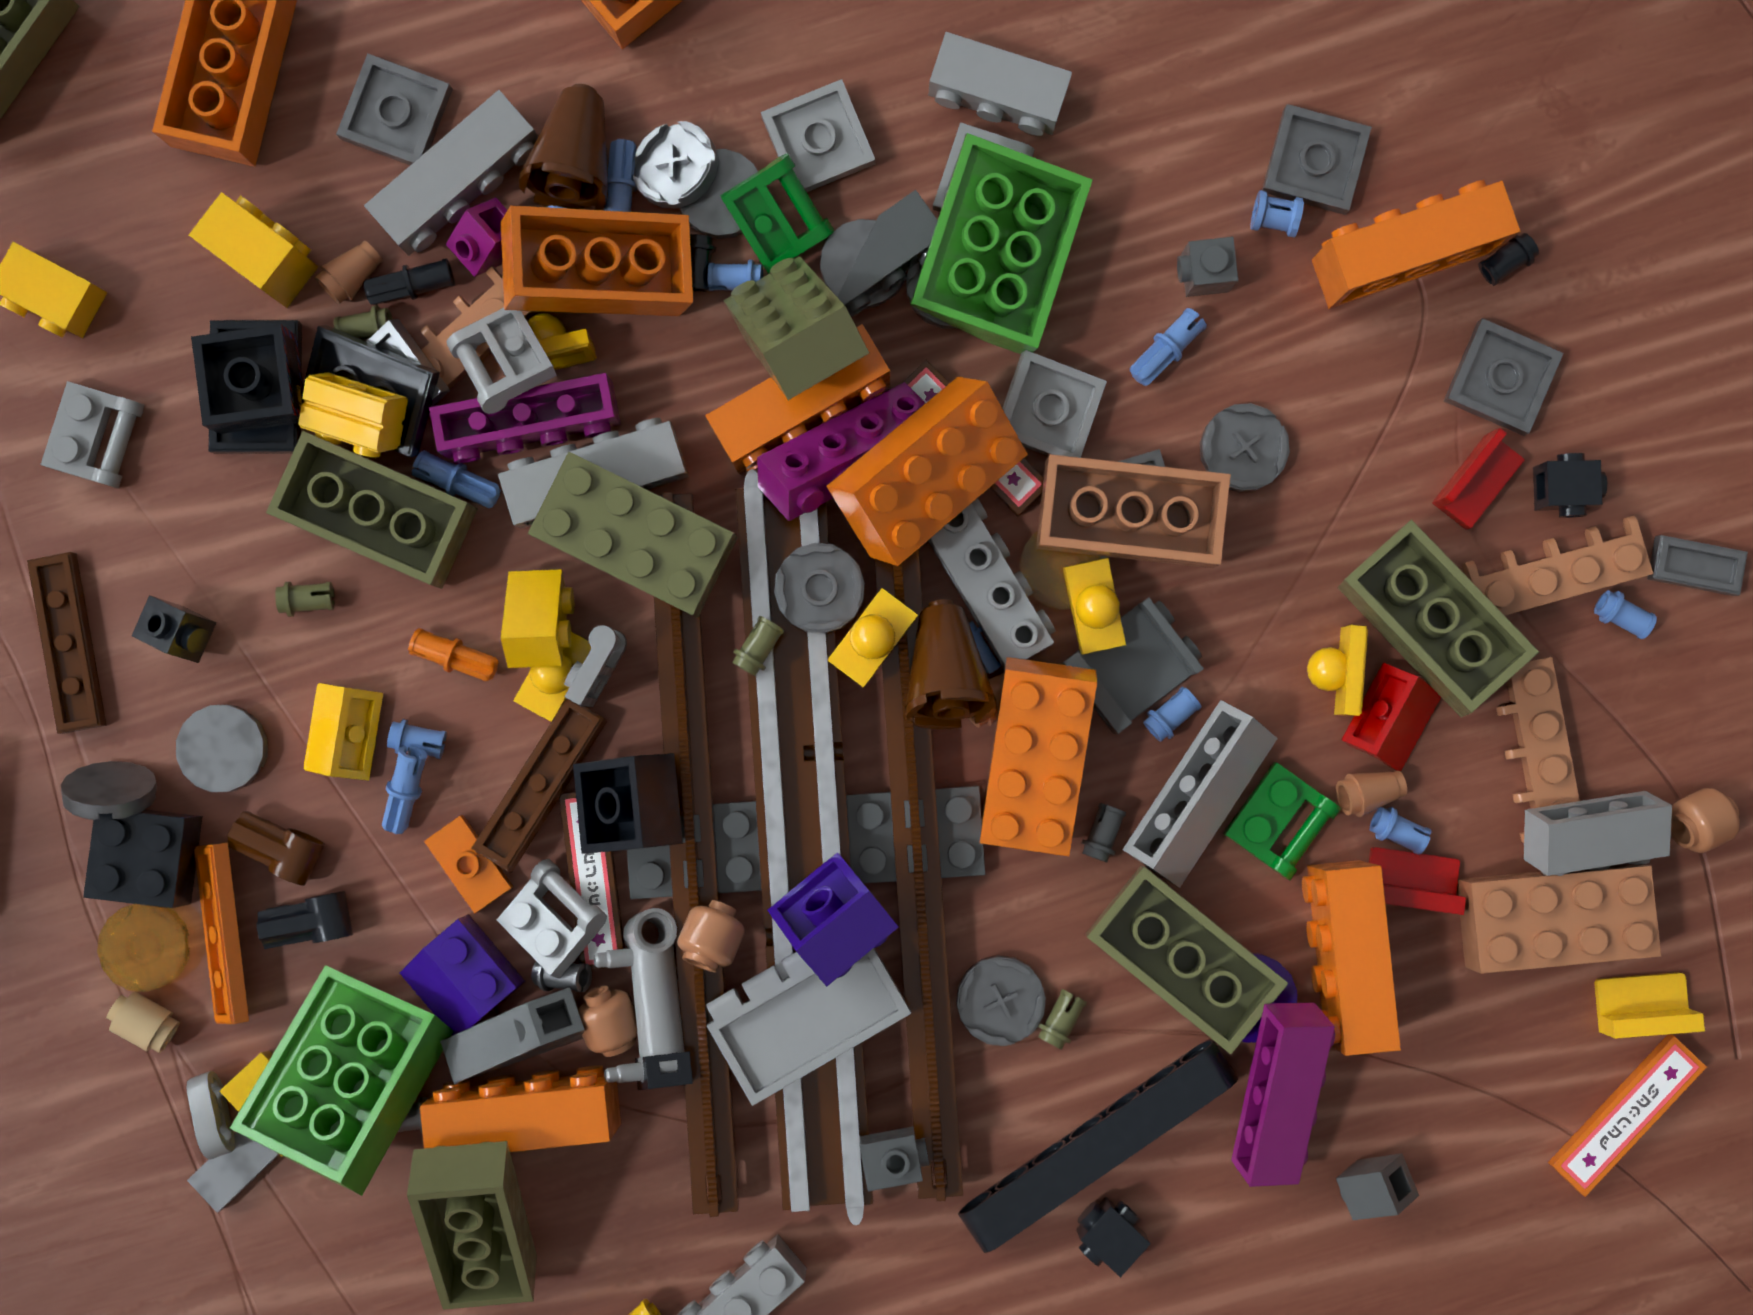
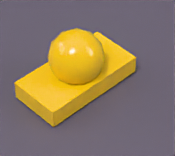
[527,313,597,370]
[1063,558,1126,654]
[827,588,918,688]
[1307,625,1368,716]
[513,631,591,722]

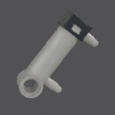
[594,908,693,1090]

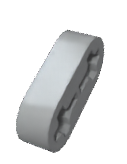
[186,1071,235,1160]

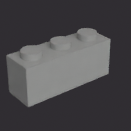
[928,32,1072,136]
[1524,791,1672,876]

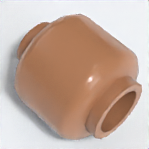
[1671,788,1740,853]
[677,900,745,972]
[578,986,637,1057]

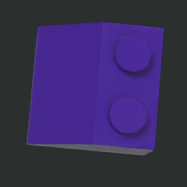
[767,852,899,987]
[400,914,526,1036]

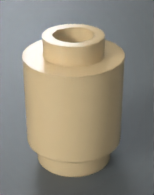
[106,991,180,1053]

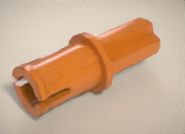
[408,628,499,681]

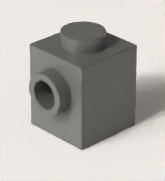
[1177,237,1238,297]
[859,1126,930,1192]
[1336,1153,1419,1220]

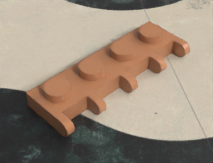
[420,266,537,389]
[1463,516,1653,616]
[1496,657,1580,842]

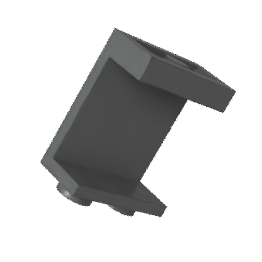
[1060,598,1204,734]

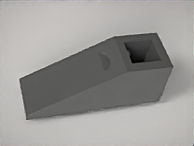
[837,190,938,317]
[440,987,585,1085]

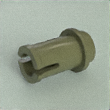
[333,305,393,340]
[275,581,335,617]
[732,616,785,677]
[1038,989,1087,1050]

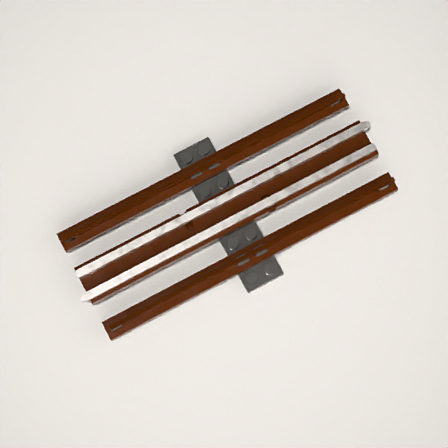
[627,469,985,1225]

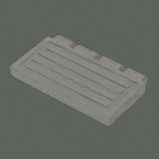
[706,948,911,1106]

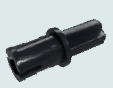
[364,258,455,305]

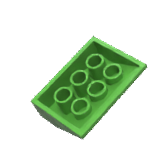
[910,133,1093,354]
[230,965,454,1196]

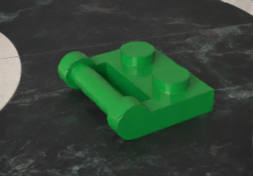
[720,153,834,274]
[1223,762,1342,881]

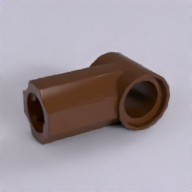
[227,811,325,886]

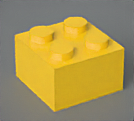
[189,192,318,308]

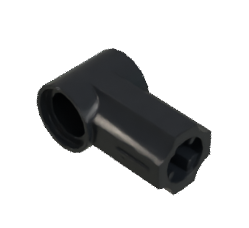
[256,891,353,949]

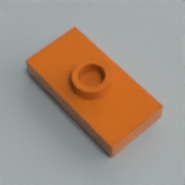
[424,815,513,914]

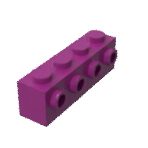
[429,373,621,463]
[757,382,925,521]
[1231,1003,1335,1187]

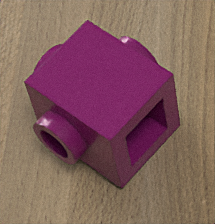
[446,197,507,277]

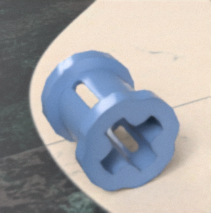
[1250,190,1304,238]

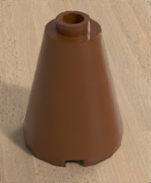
[518,84,608,210]
[905,599,997,729]

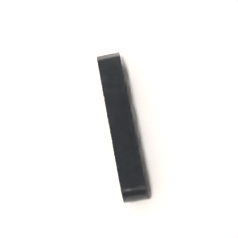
[958,1039,1238,1253]

